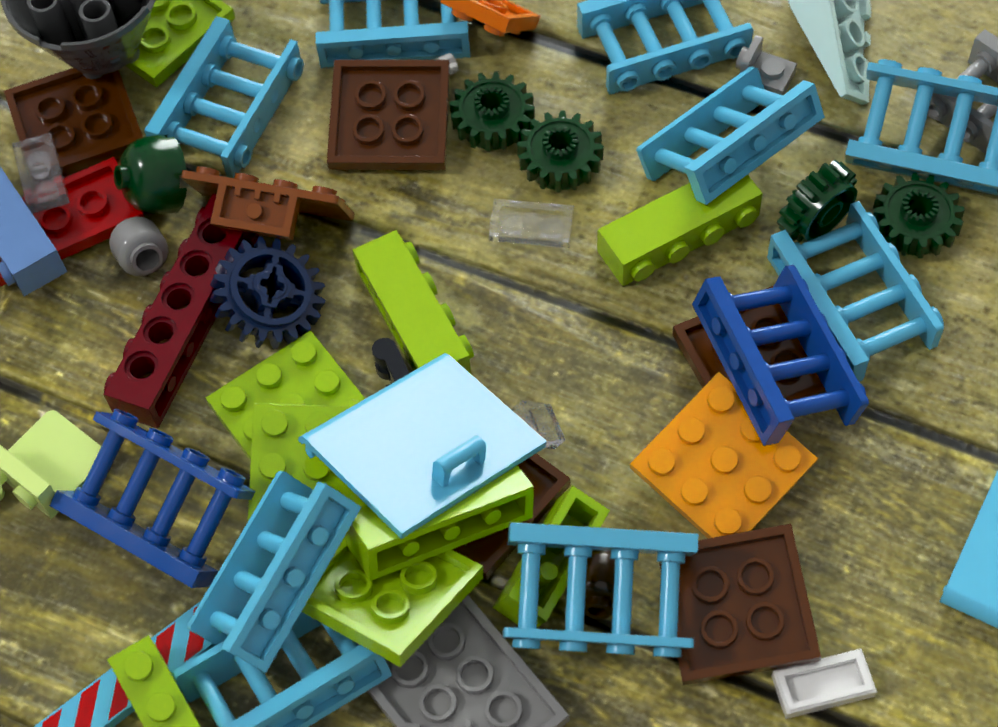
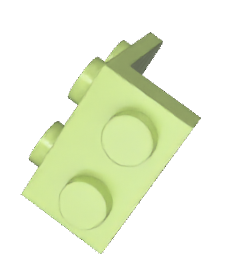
[0,410,101,519]

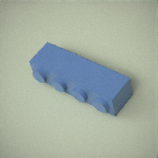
[0,167,67,296]

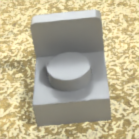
[736,35,797,95]

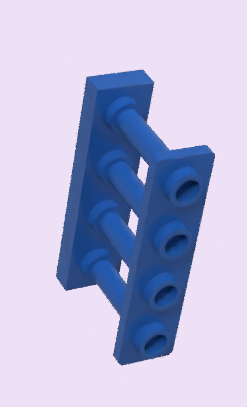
[692,264,869,446]
[49,408,256,588]

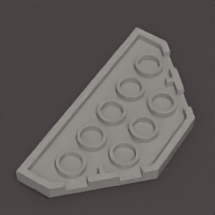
[357,595,570,727]

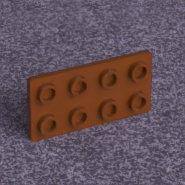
[181,166,355,240]

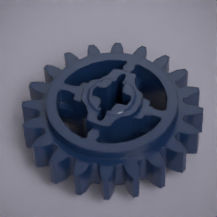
[210,237,325,349]

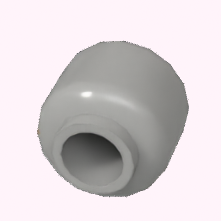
[109,217,169,276]

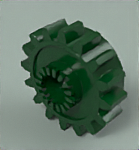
[450,71,535,152]
[517,110,604,192]
[777,160,858,243]
[873,173,965,258]

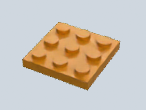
[630,372,818,539]

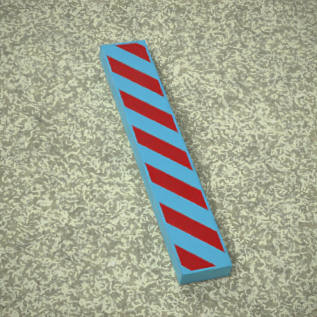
[34,601,216,727]

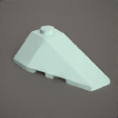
[787,0,871,105]

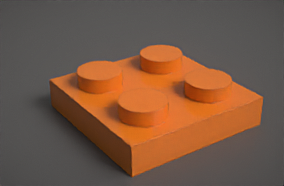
[440,0,541,36]

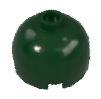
[114,135,187,214]

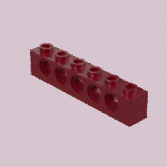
[103,194,259,429]

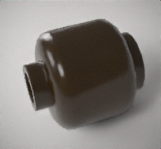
[585,550,615,619]

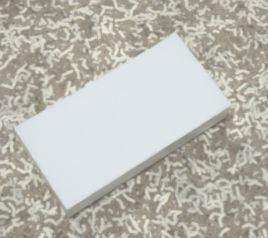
[771,649,877,719]

